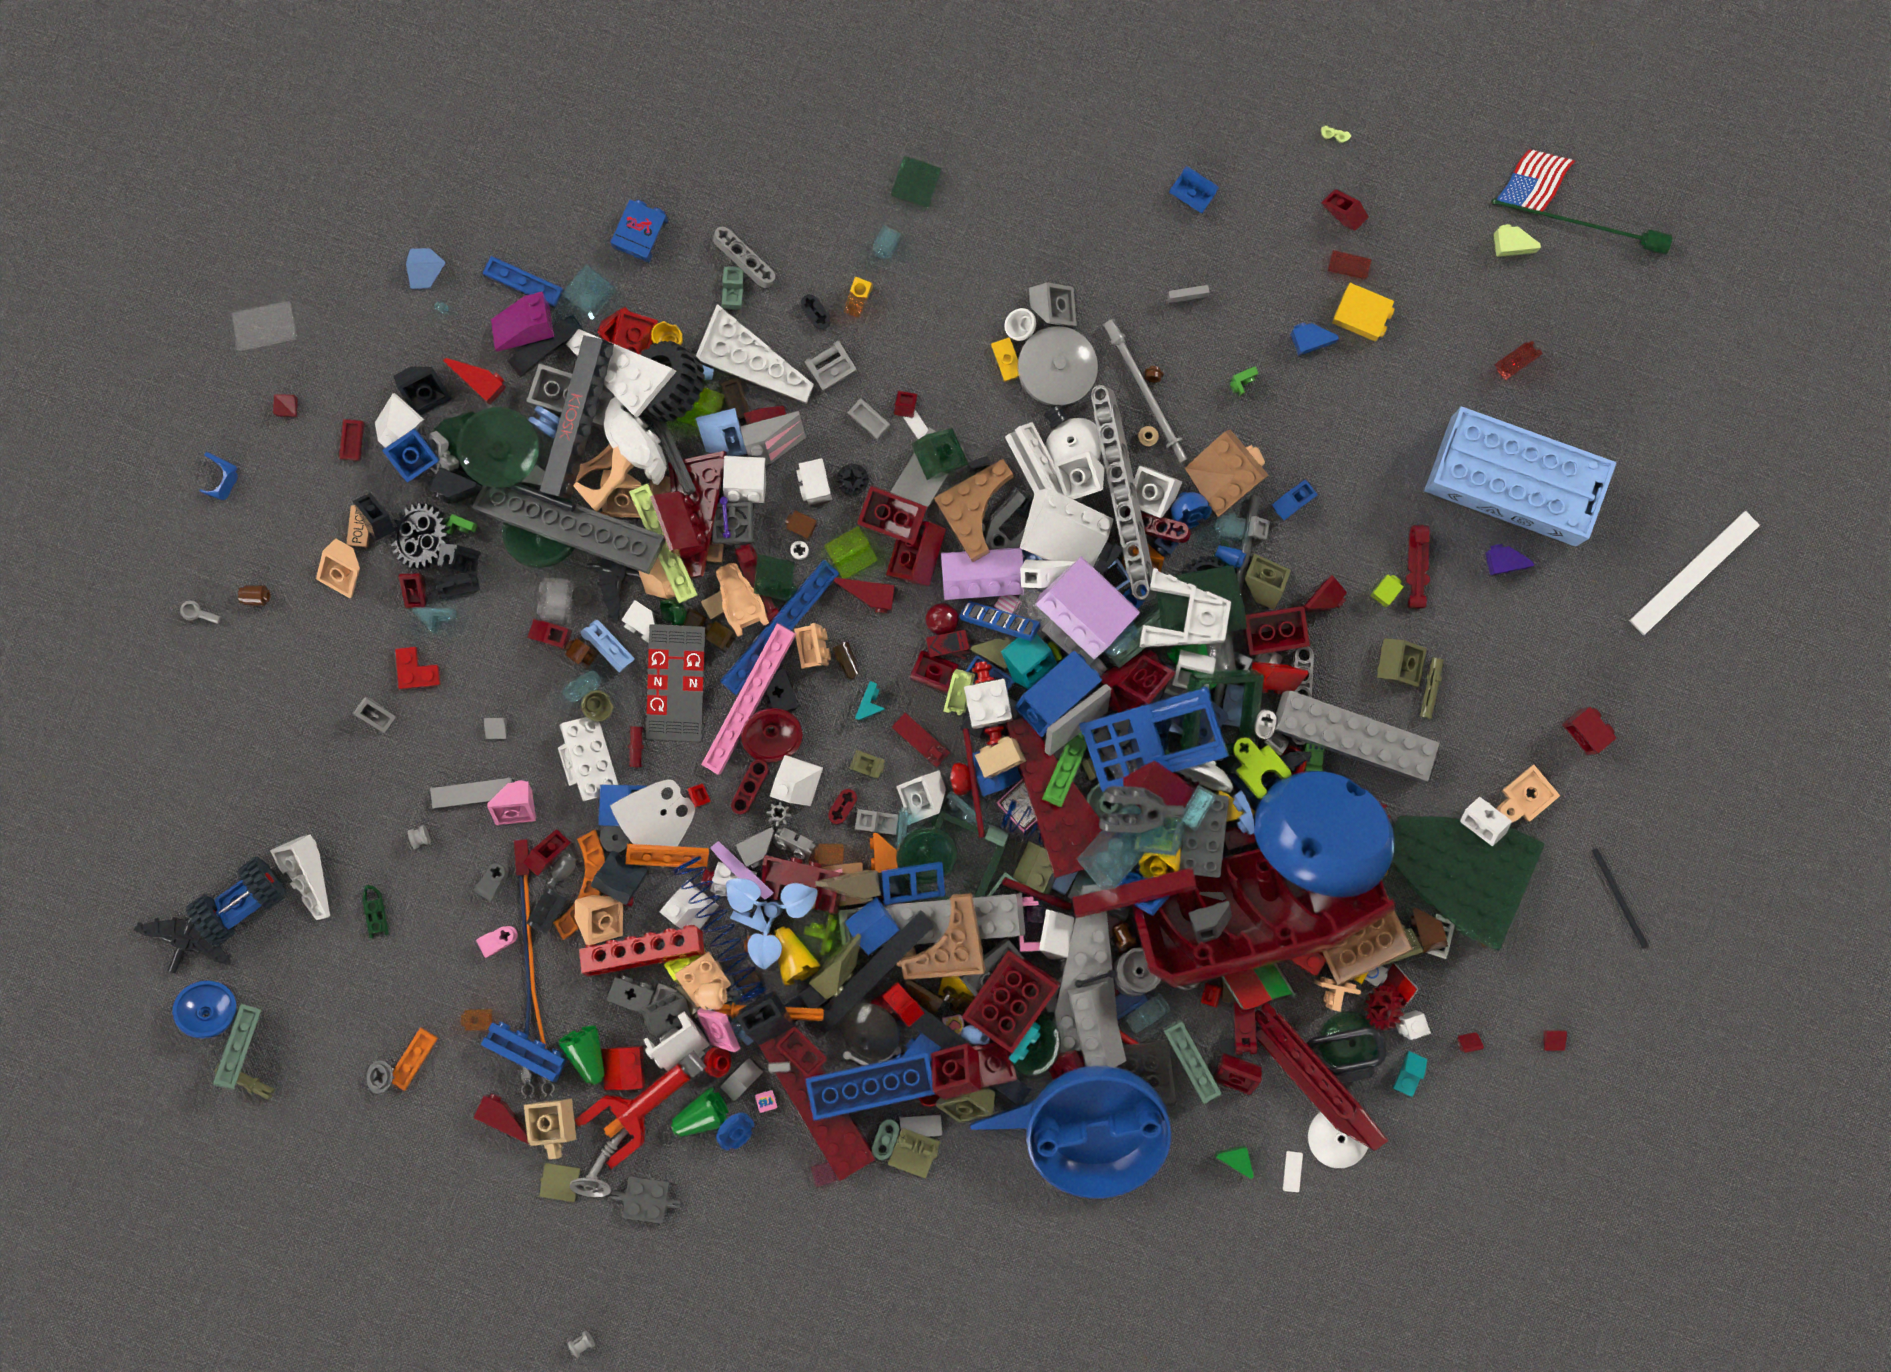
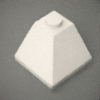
[375,393,424,447]
[770,755,823,806]
[896,771,946,824]
[660,880,719,929]

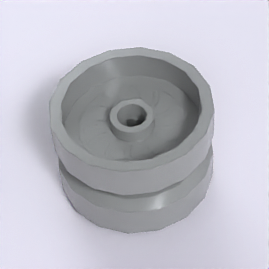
[1112,948,1161,997]

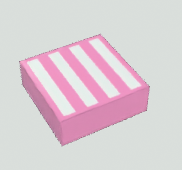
[994,595,1022,614]

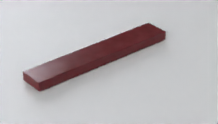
[1072,868,1197,918]

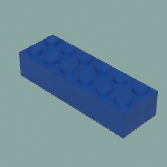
[805,1052,935,1120]

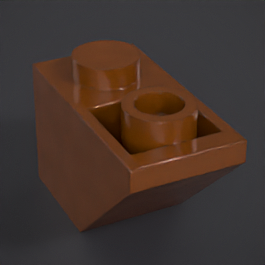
[1410,908,1448,953]

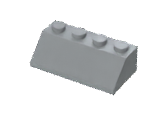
[1068,981,1126,1067]

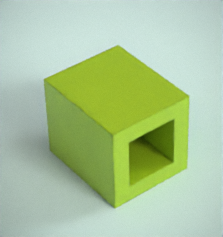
[1370,574,1404,608]

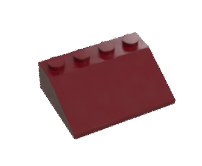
[962,950,1061,1053]

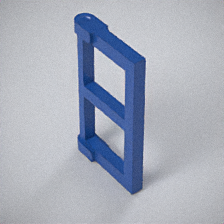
[881,862,945,906]

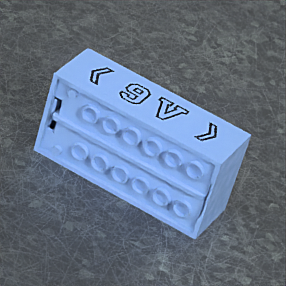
[1424,406,1617,547]

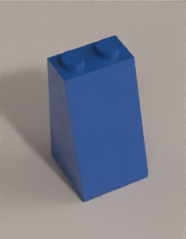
[1014,650,1102,738]

